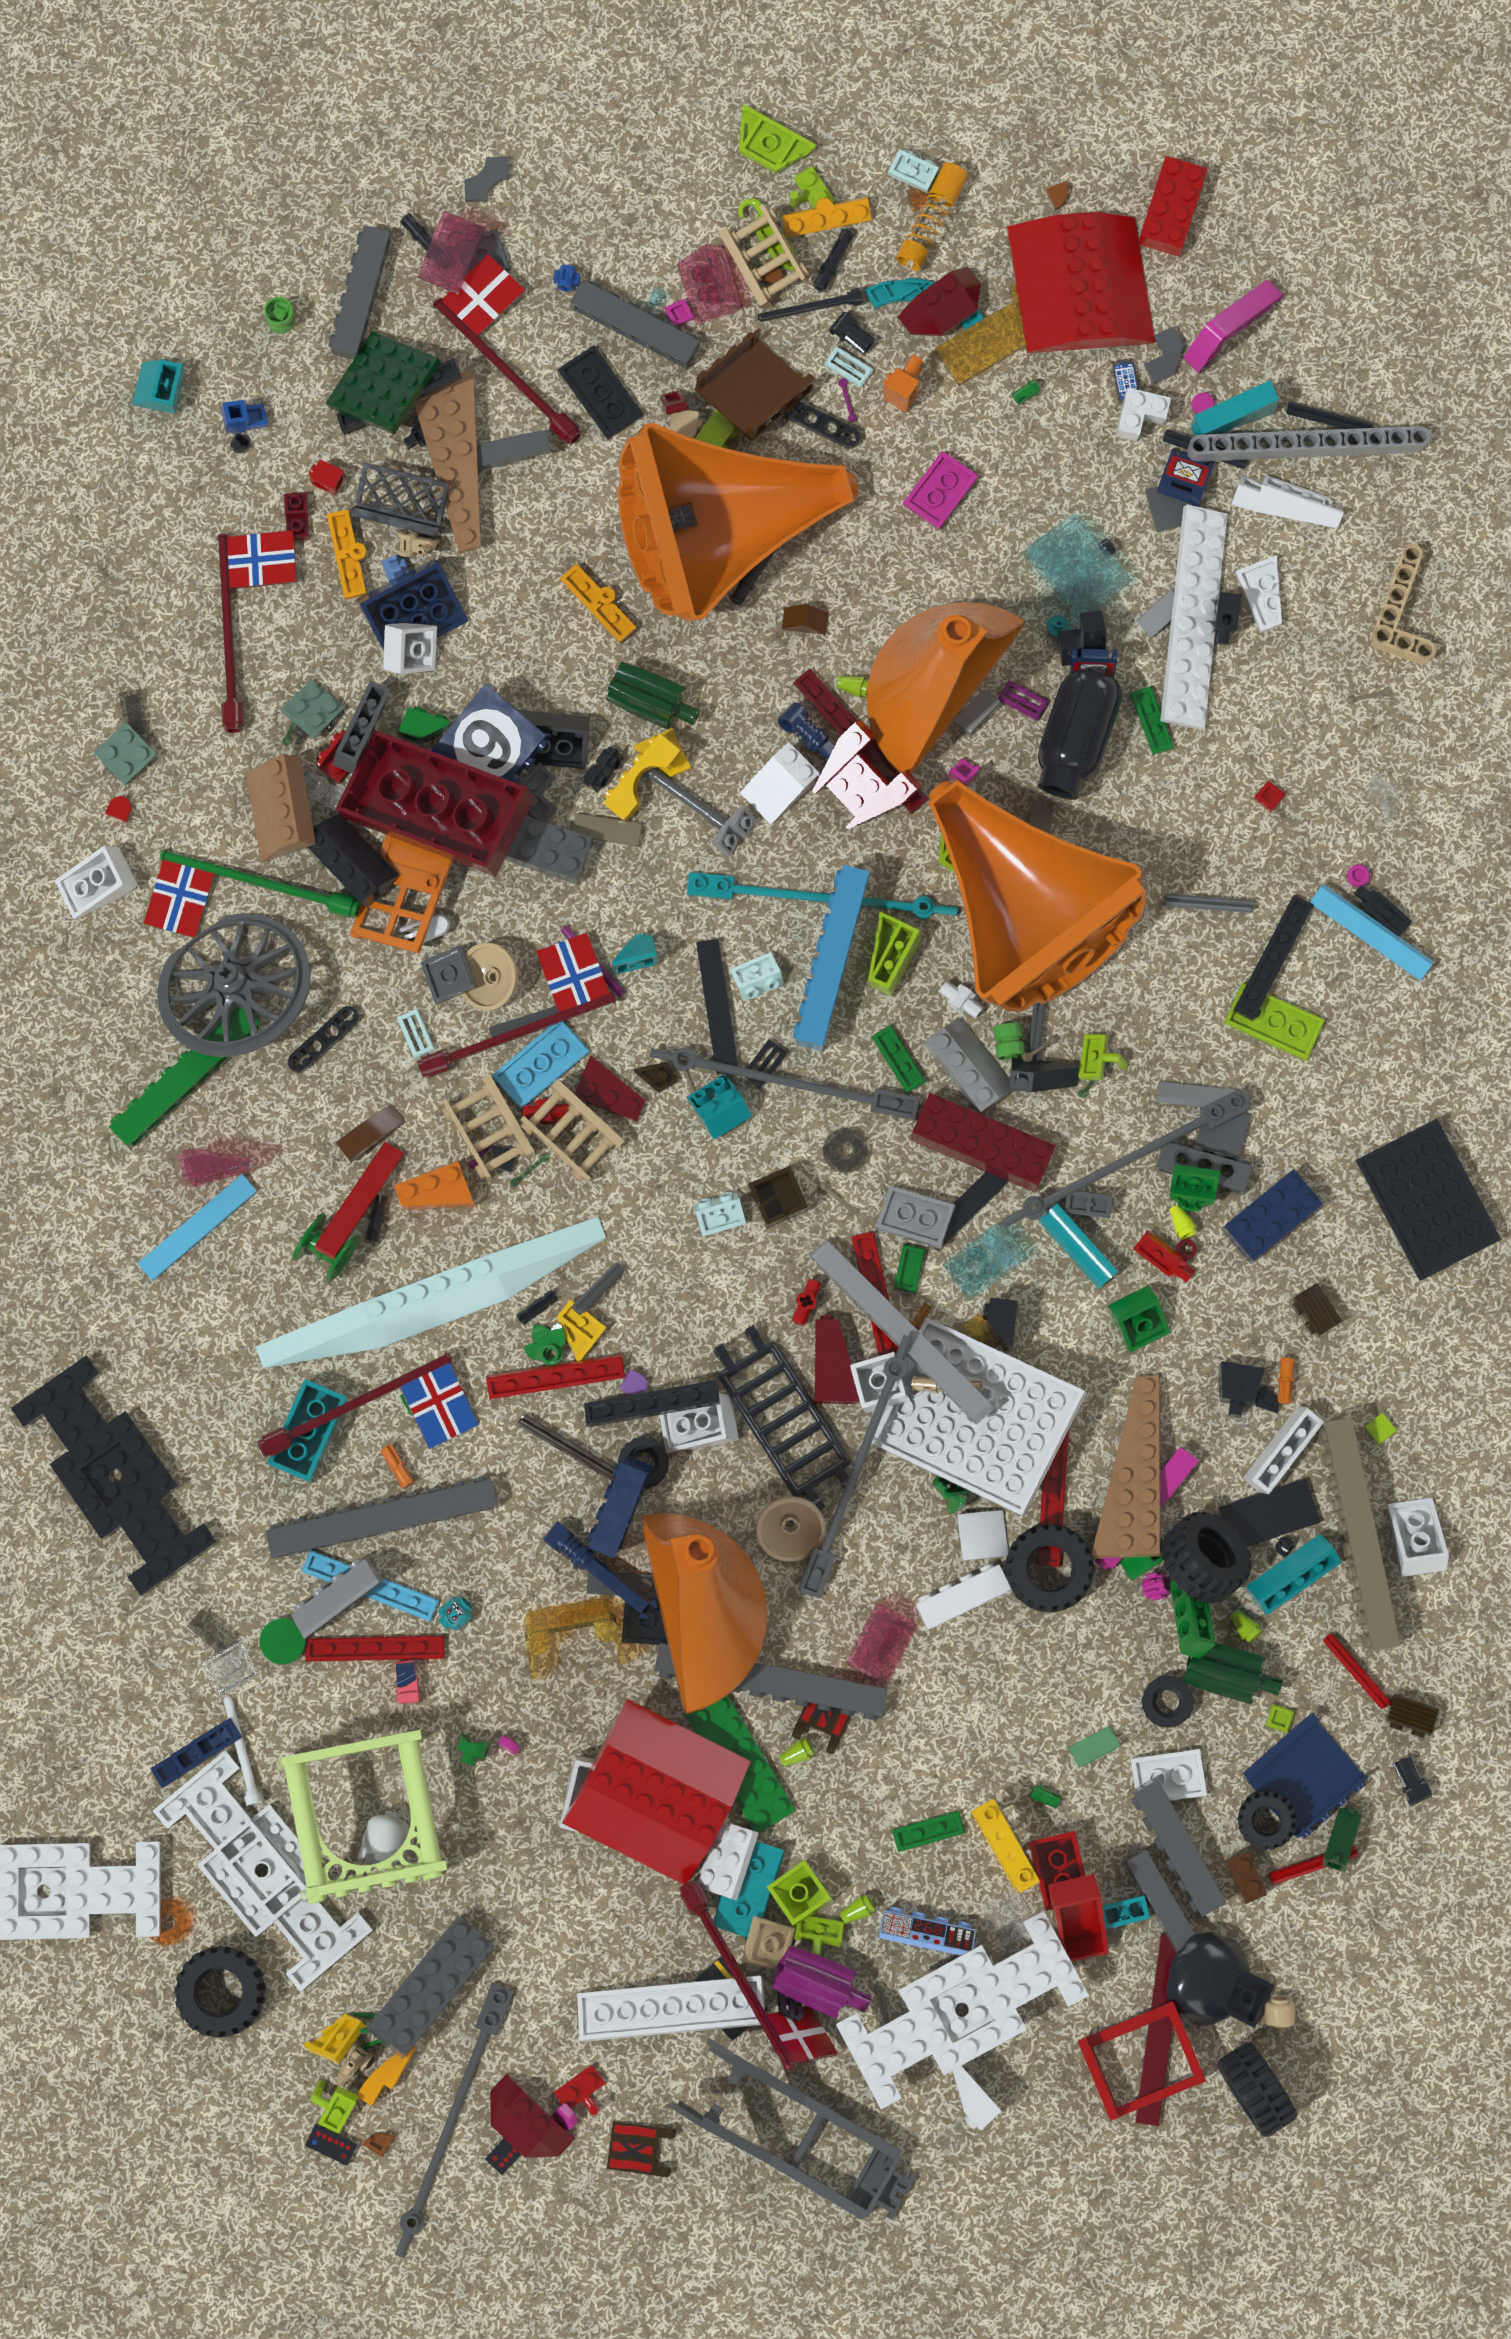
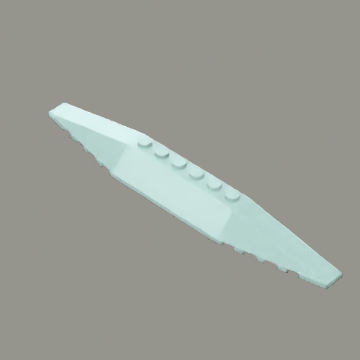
[256,1217,606,1368]

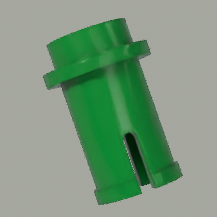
[1011,379,1041,405]
[1030,1784,1061,1809]

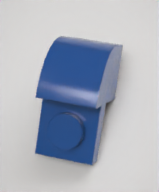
[221,400,268,434]

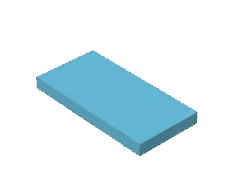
[491,1021,590,1110]

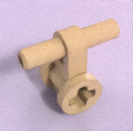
[397,529,440,557]
[336,2041,375,2087]

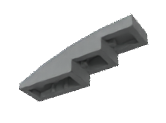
[476,430,550,470]

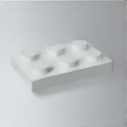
[1130,1749,1207,1801]
[697,1822,759,1900]

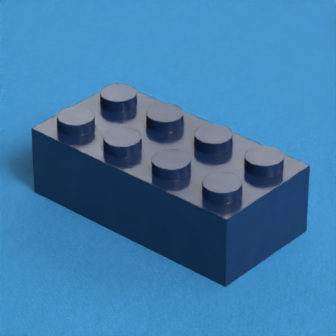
[1222,1169,1323,1264]
[587,1456,653,1558]

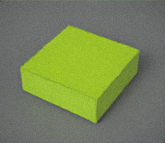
[1364,1413,1397,1445]
[1265,1704,1294,1734]

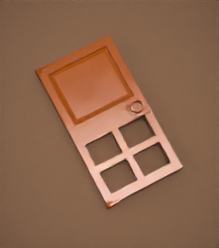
[349,835,453,954]

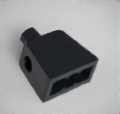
[1213,592,1242,646]
[1219,1361,1265,1418]

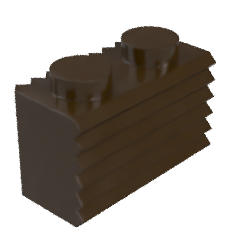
[1292,1283,1342,1338]
[1385,1694,1439,1739]

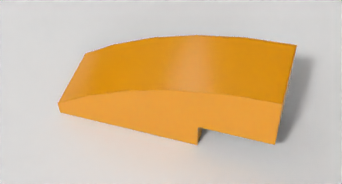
[357,2046,417,2106]

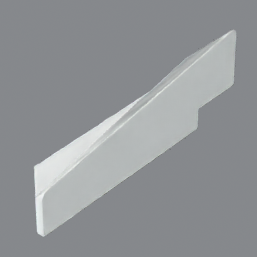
[1231,475,1344,528]

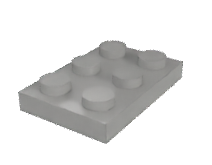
[876,1185,955,1249]

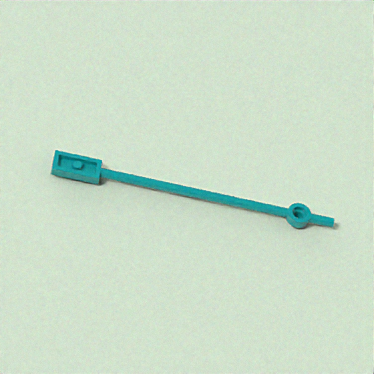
[687,872,958,920]

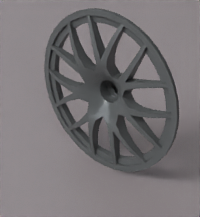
[157,914,311,1057]

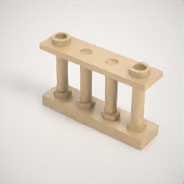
[719,204,810,310]
[441,1074,536,1182]
[519,1079,624,1182]

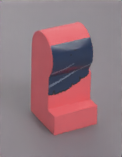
[396,1660,420,1705]

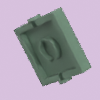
[281,680,345,740]
[94,722,158,786]

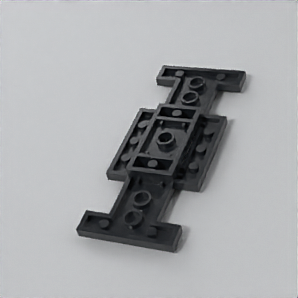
[11,1355,218,1596]

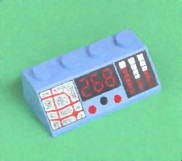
[878,1907,976,1956]

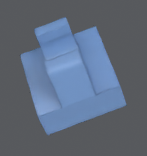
[381,555,409,582]

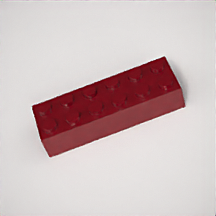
[910,1093,1056,1193]

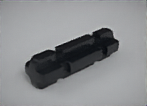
[517,1290,558,1325]

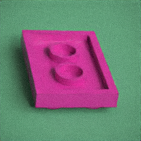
[903,451,978,530]

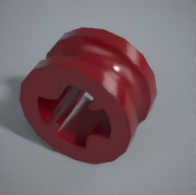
[1176,1239,1197,1260]

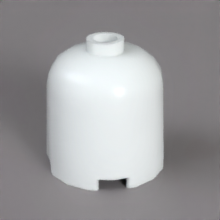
[358,1811,409,1869]

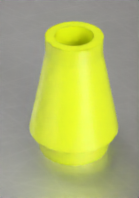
[1169,1205,1197,1240]

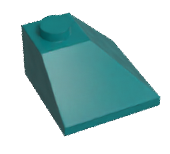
[612,933,658,975]

